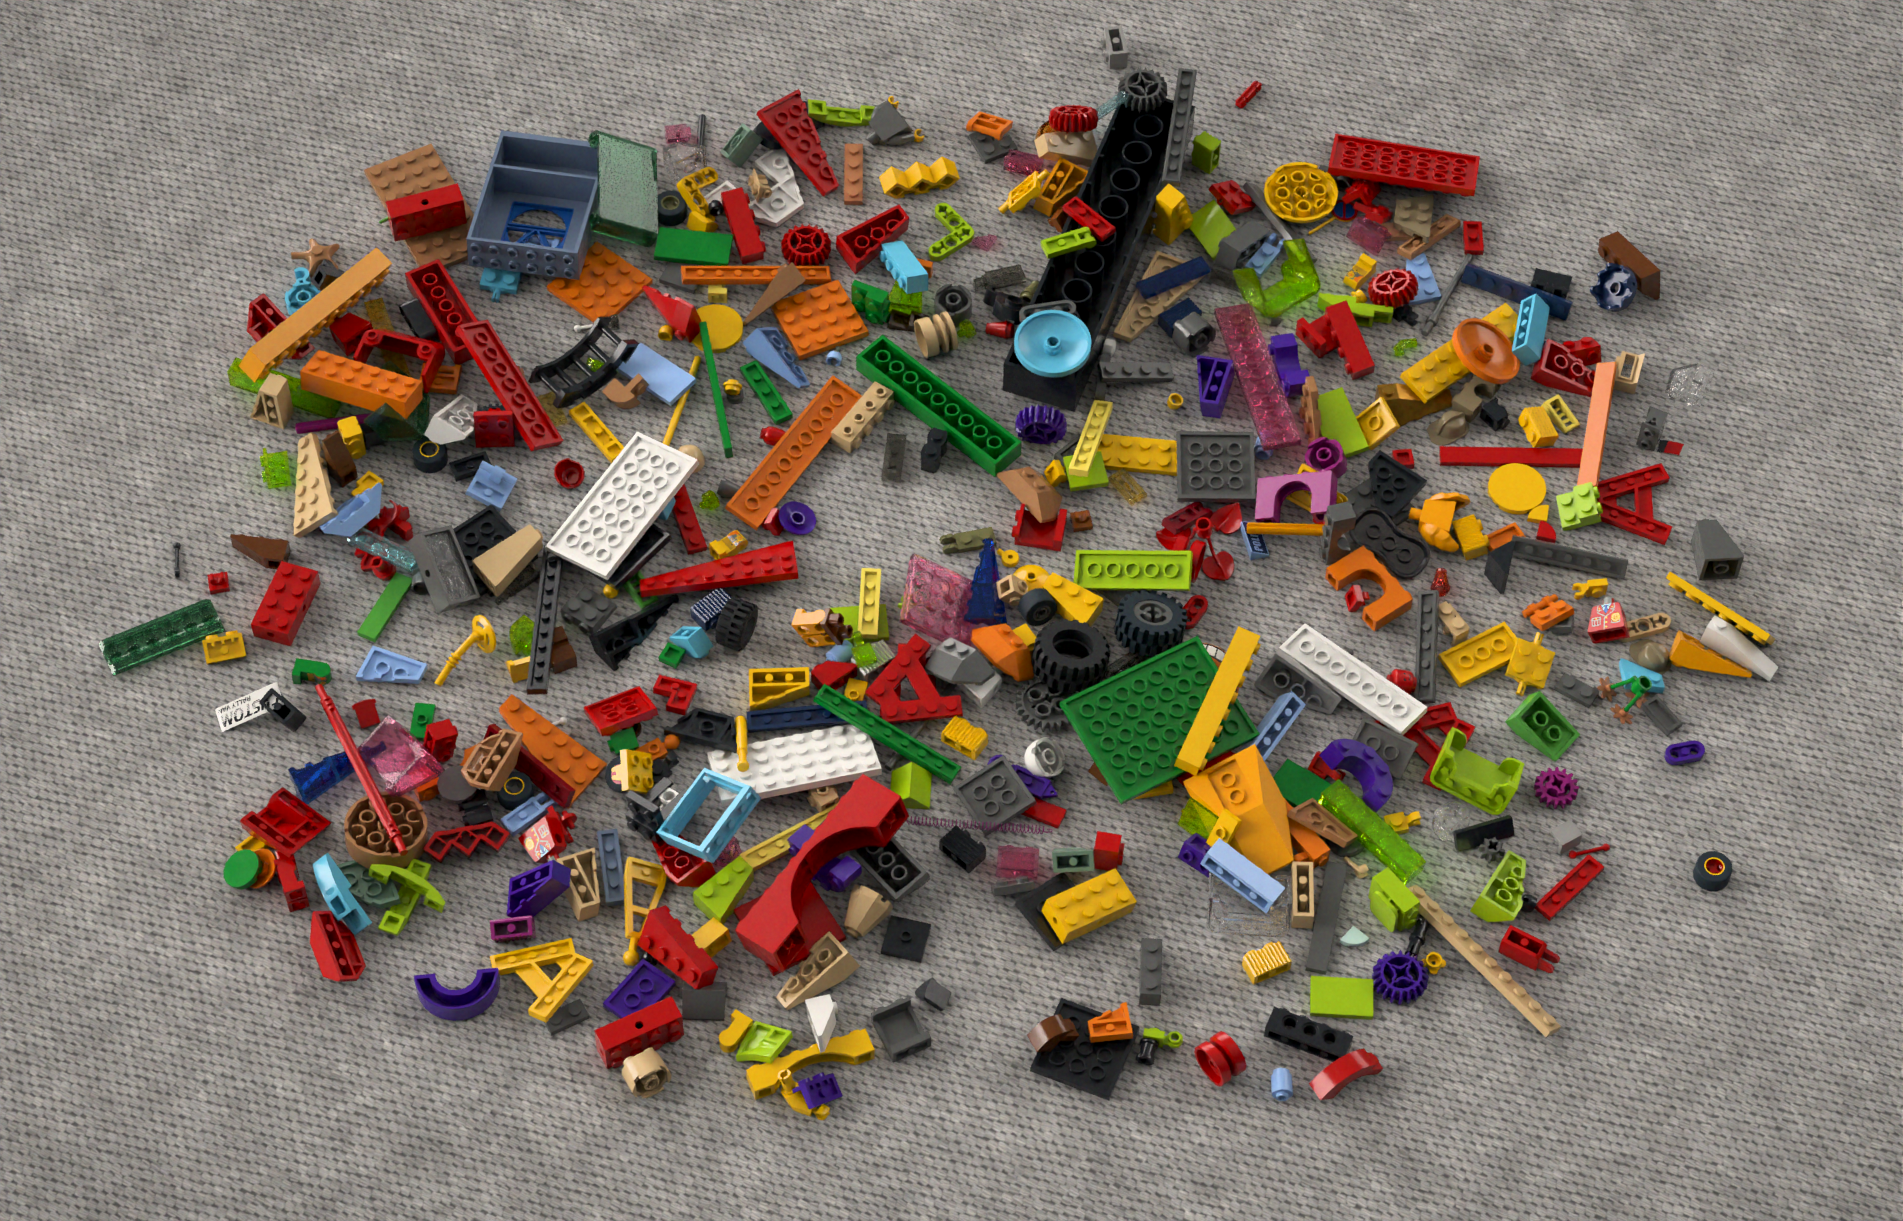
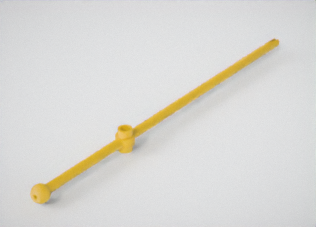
[603,356,701,598]

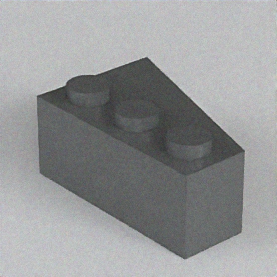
[1212,220,1270,280]

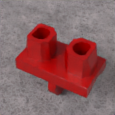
[545,806,577,844]

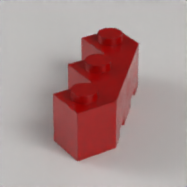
[423,822,510,863]

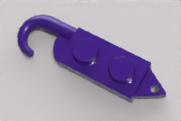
[987,754,1058,800]

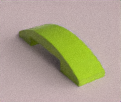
[807,99,875,127]
[378,859,432,936]
[368,864,446,913]

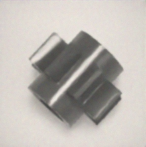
[1479,837,1505,864]

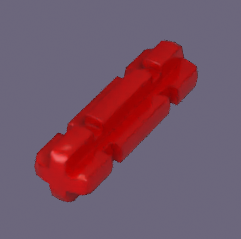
[1235,80,1262,109]

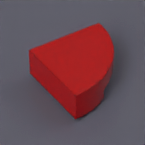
[1536,520,1556,543]

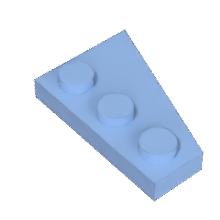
[1406,253,1441,306]
[356,646,428,684]

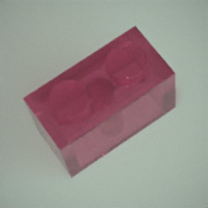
[996,845,1039,880]

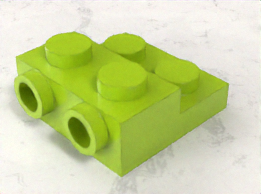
[1556,482,1603,531]

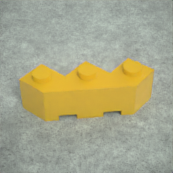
[879,156,960,199]

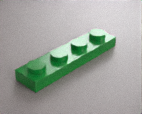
[740,360,793,425]

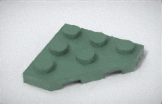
[337,860,400,909]

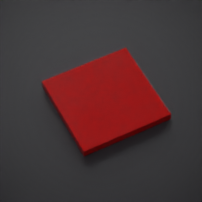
[733,881,846,976]

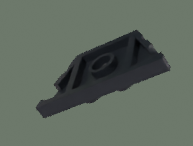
[664,708,737,753]

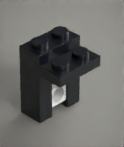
[625,777,687,844]

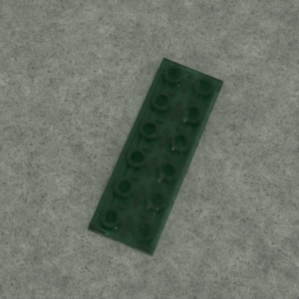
[98,599,225,676]

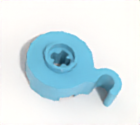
[285,267,321,315]

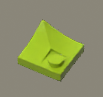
[736,1021,793,1064]

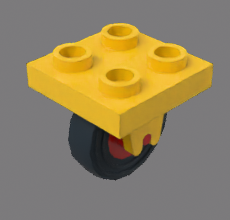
[605,749,654,794]

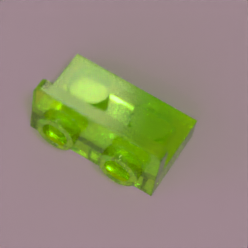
[260,448,292,489]

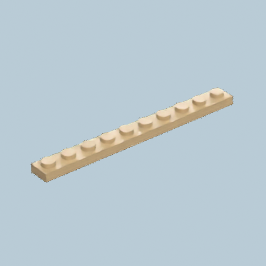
[1408,885,1561,1037]

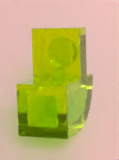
[509,614,534,657]

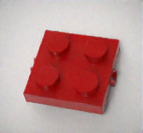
[1208,180,1256,215]

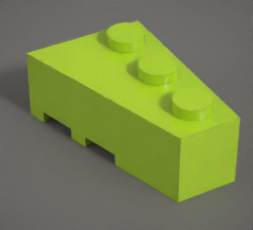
[693,856,754,925]

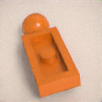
[634,734,680,762]

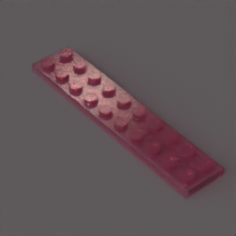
[1214,303,1301,451]

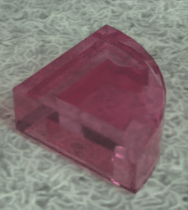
[972,234,997,252]

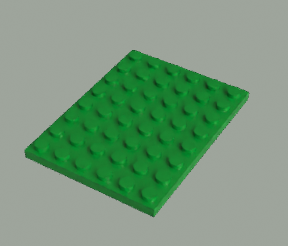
[1059,636,1260,805]

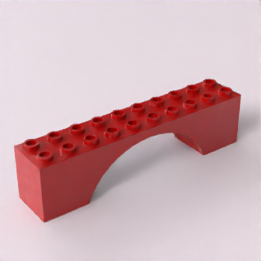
[735,774,909,973]

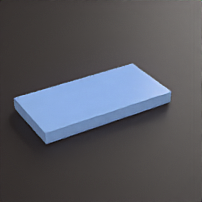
[616,343,696,406]

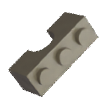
[1451,374,1502,423]

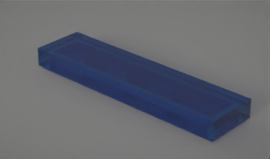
[1136,256,1211,300]

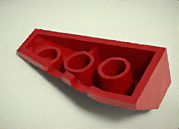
[642,285,702,343]
[1530,338,1595,397]
[651,834,716,888]

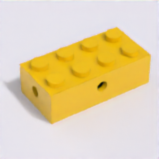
[1041,868,1137,944]

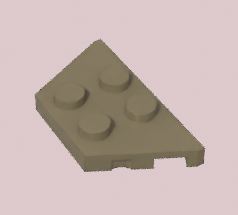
[1393,195,1434,243]

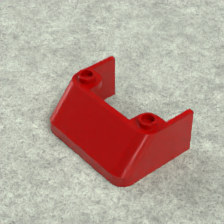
[353,329,445,393]

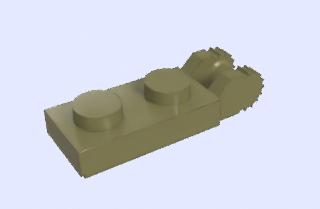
[939,527,997,554]

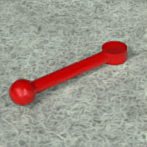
[1569,843,1610,859]

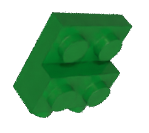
[851,280,891,325]

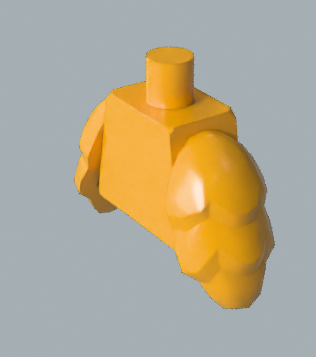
[1409,492,1471,552]

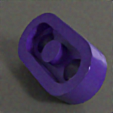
[1664,740,1705,766]

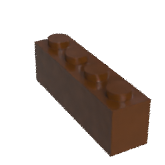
[1598,231,1661,300]

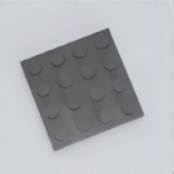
[1176,431,1256,503]

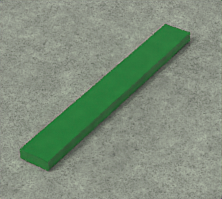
[699,321,733,458]
[813,684,962,785]

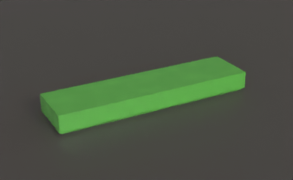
[357,572,412,642]

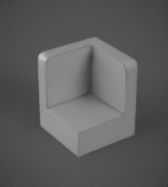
[1551,819,1582,855]

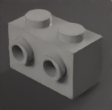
[1101,26,1128,69]

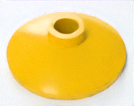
[1013,565,1050,591]

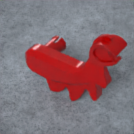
[354,500,403,581]

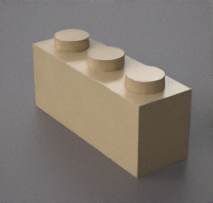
[1290,861,1314,929]

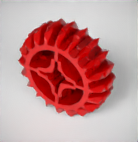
[1049,105,1098,133]
[781,223,831,266]
[1368,268,1419,309]

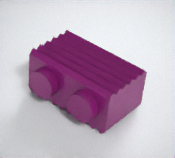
[490,916,536,943]

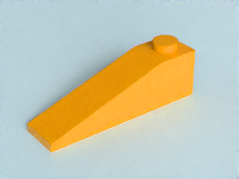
[1669,630,1752,678]

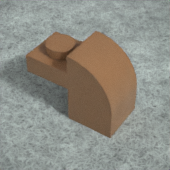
[602,373,649,409]

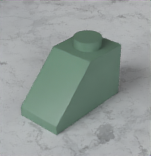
[1052,847,1095,873]

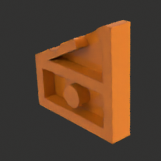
[1088,1002,1133,1043]

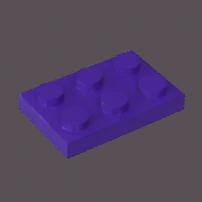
[603,959,676,1019]

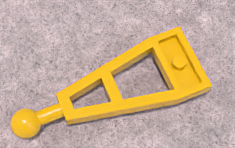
[623,856,667,966]

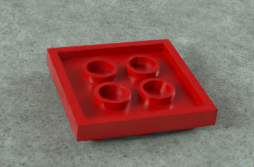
[583,686,659,736]

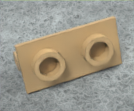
[748,169,772,202]

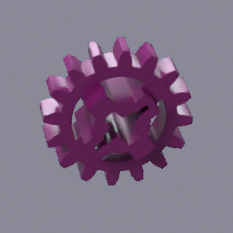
[1534,767,1579,809]

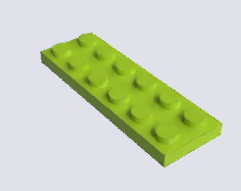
[1073,550,1193,591]

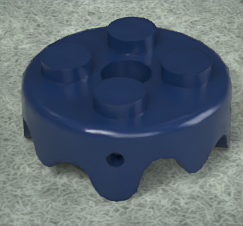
[1590,263,1637,312]

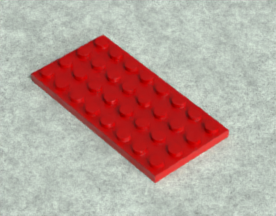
[1327,134,1480,197]

